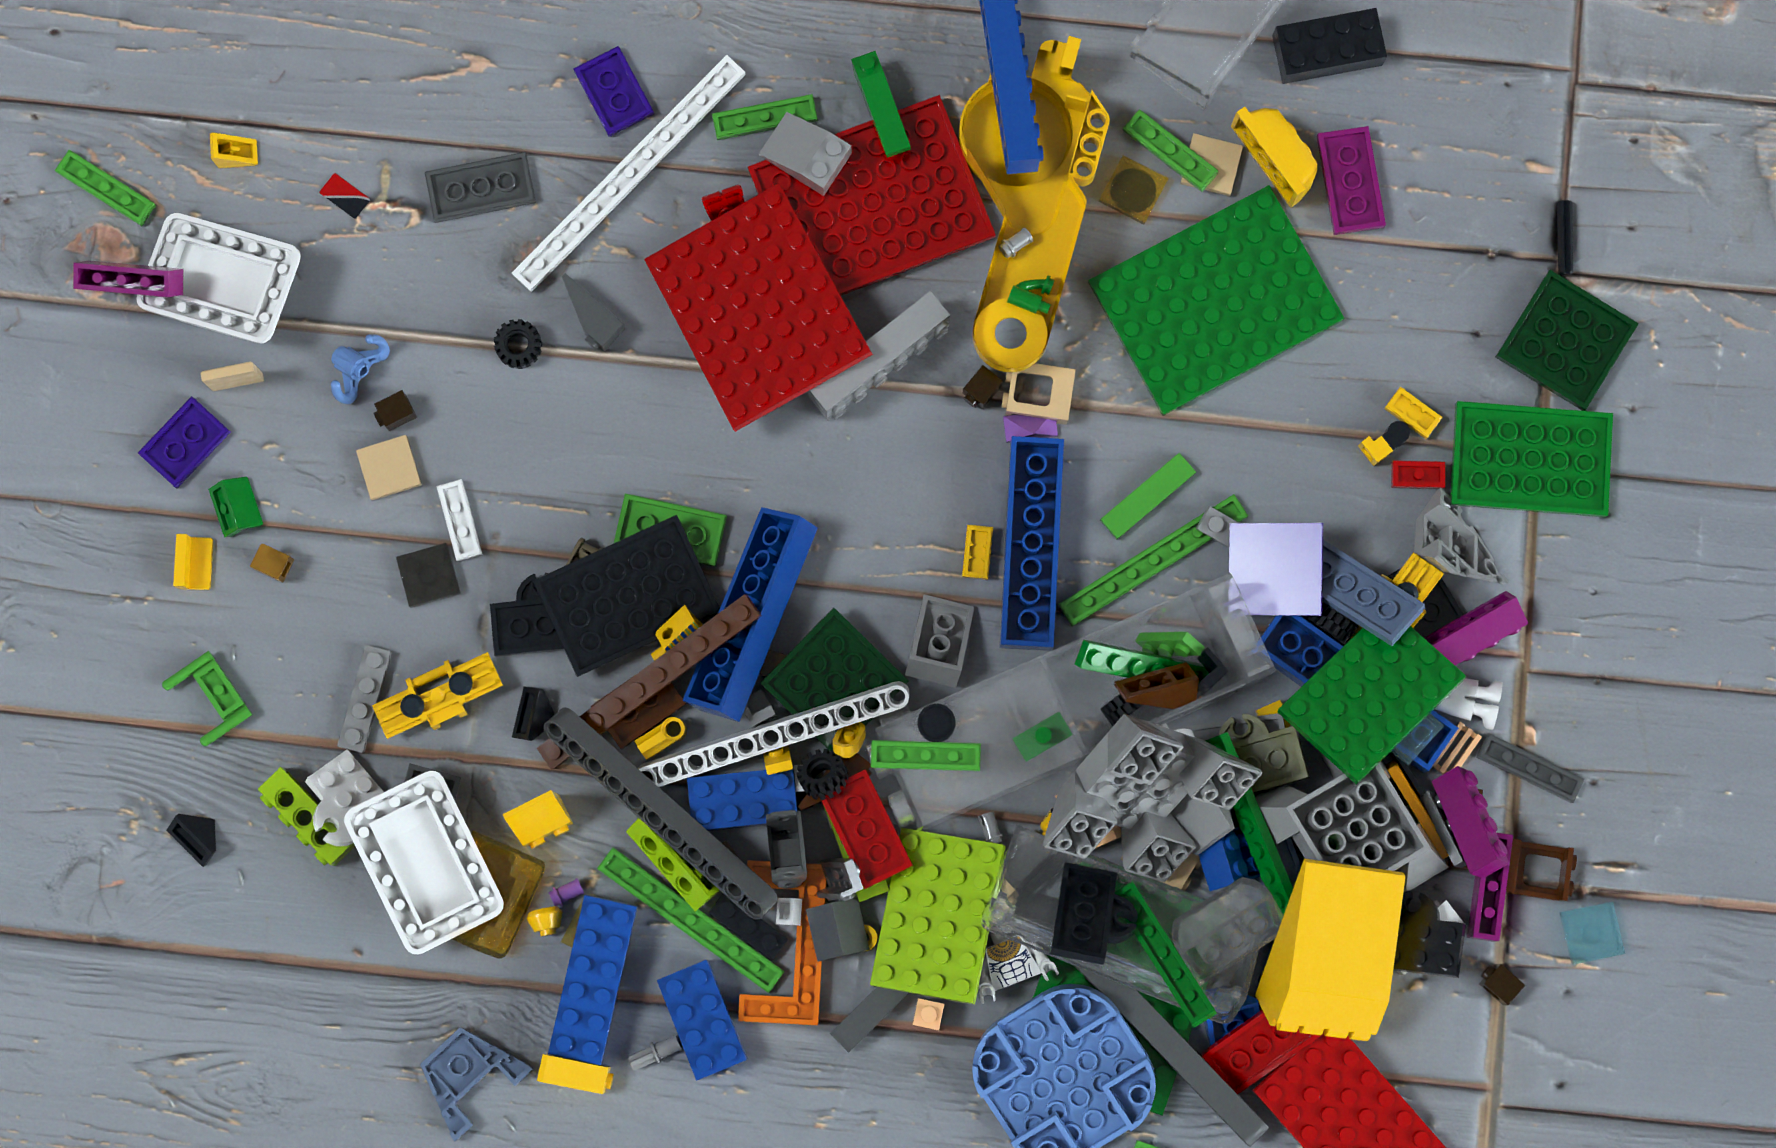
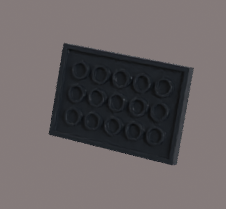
[533,515,720,677]

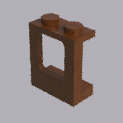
[1506,839,1577,902]

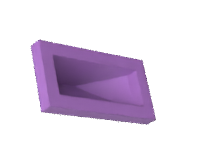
[1003,415,1058,443]

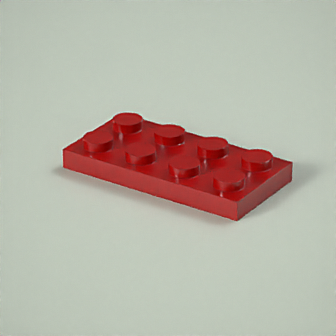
[821,769,913,889]
[1202,1010,1320,1095]

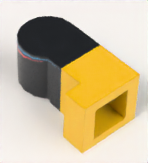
[1358,421,1410,466]

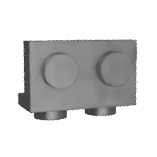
[816,858,863,902]

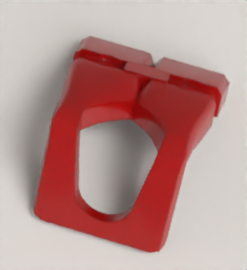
[701,185,744,221]

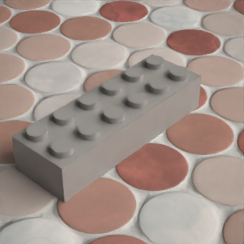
[808,291,950,421]

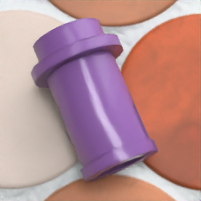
[548,878,584,907]

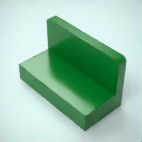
[208,477,263,538]

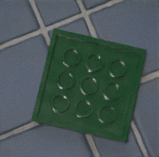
[1495,270,1639,411]
[760,607,909,752]

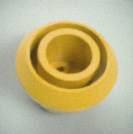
[527,906,563,937]

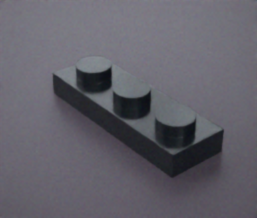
[709,893,788,961]

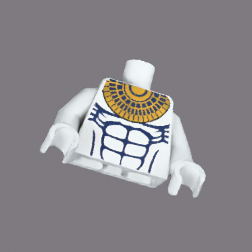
[979,925,1059,1004]

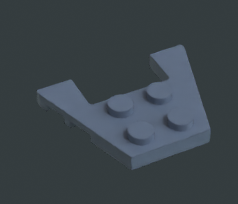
[420,1027,533,1142]

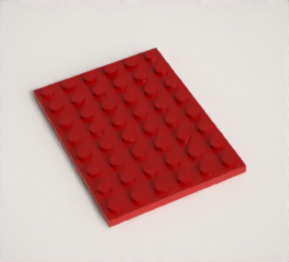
[748,95,996,296]
[644,183,873,432]

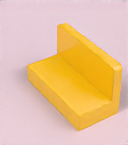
[173,534,213,590]

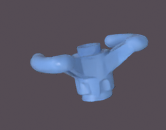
[331,334,390,404]

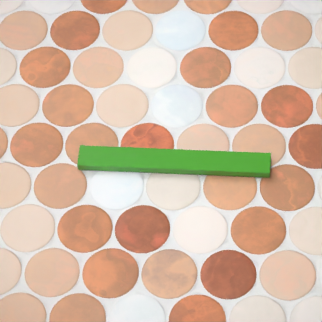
[1058,494,1248,627]
[597,847,785,993]

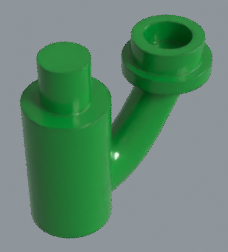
[1007,275,1055,314]

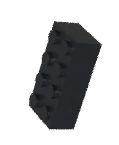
[1272,8,1387,84]

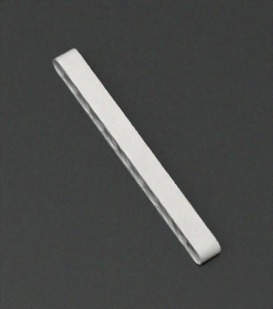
[638,681,910,787]

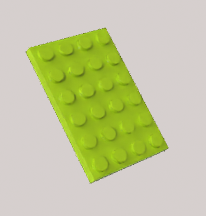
[870,828,1006,1005]

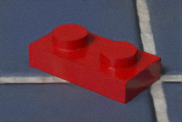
[1391,460,1445,489]

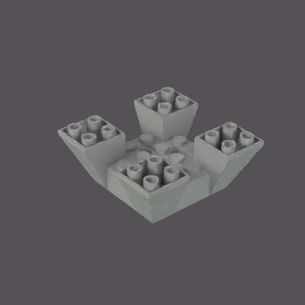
[1043,714,1263,882]
[1254,755,1448,893]

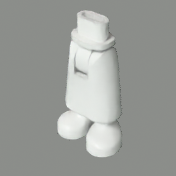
[1435,678,1503,730]

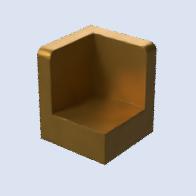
[250,544,295,583]

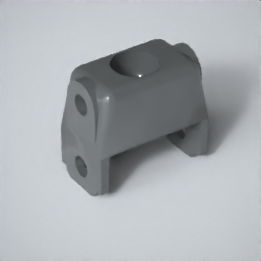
[766,810,807,889]

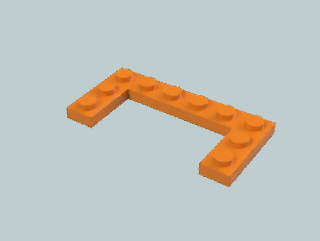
[738,860,826,1025]

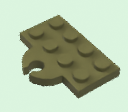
[1219,714,1310,794]

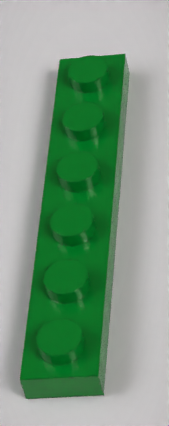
[1074,640,1209,692]
[1114,881,1217,1028]

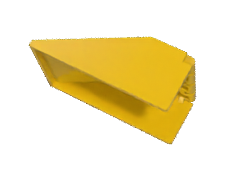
[1255,859,1405,1041]

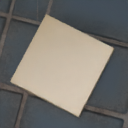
[1180,133,1243,196]
[200,361,264,391]
[356,435,422,501]

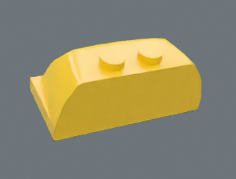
[1231,106,1318,208]

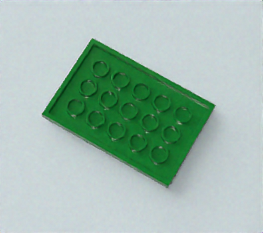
[1450,401,1613,517]
[1277,626,1466,785]

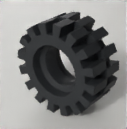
[494,319,542,369]
[1306,603,1357,647]
[1100,694,1143,727]
[796,749,849,800]

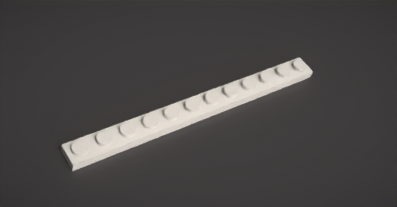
[512,55,746,292]

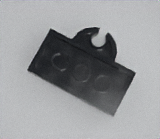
[490,573,564,657]
[1050,862,1138,965]
[1393,891,1466,978]

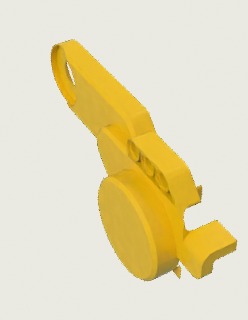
[959,36,1110,372]

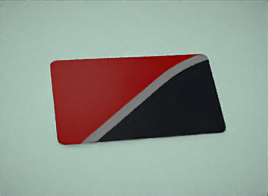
[319,173,370,219]

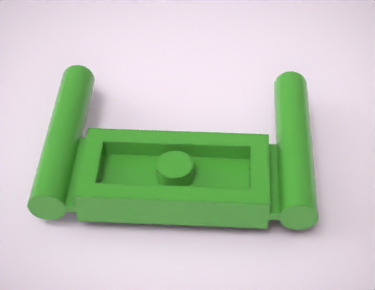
[162,650,253,746]

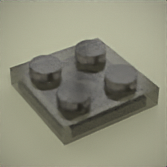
[396,543,461,608]

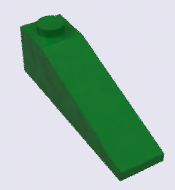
[851,51,911,158]

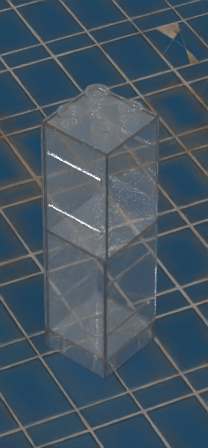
[866,573,1276,832]

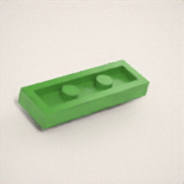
[1135,632,1205,657]

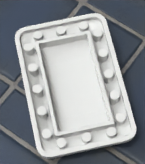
[136,213,301,344]
[344,771,504,954]

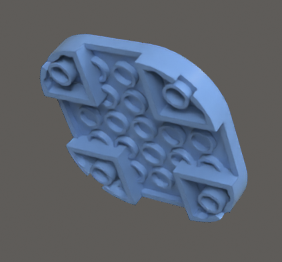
[972,984,1156,1148]

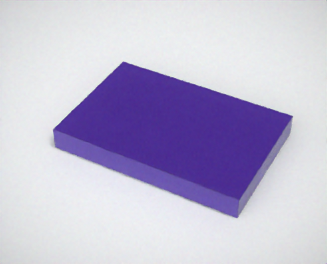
[573,46,654,137]
[138,396,231,489]

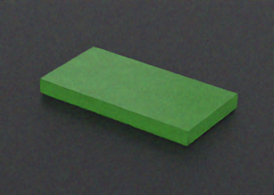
[614,493,727,567]

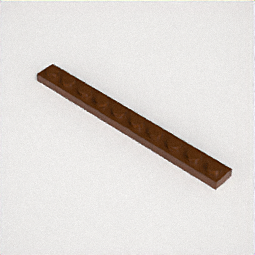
[537,594,762,770]

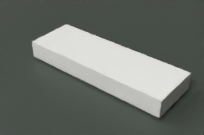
[436,479,483,562]

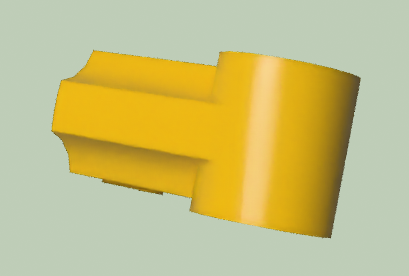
[635,717,687,760]

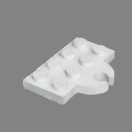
[305,749,384,846]

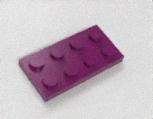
[1316,126,1386,235]

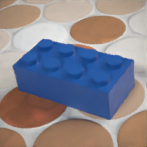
[687,769,798,831]
[657,960,748,1081]

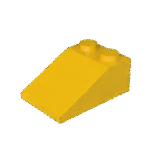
[502,790,573,849]

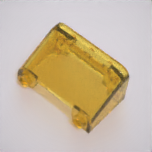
[452,830,545,959]

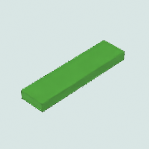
[712,94,818,140]
[1123,109,1219,192]
[54,150,156,226]
[1100,453,1196,540]
[871,740,981,771]

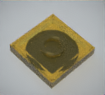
[1099,155,1169,225]

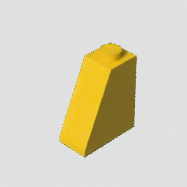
[537,1053,614,1094]

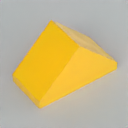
[210,132,258,168]

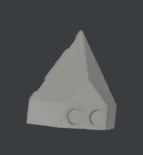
[1414,488,1509,585]

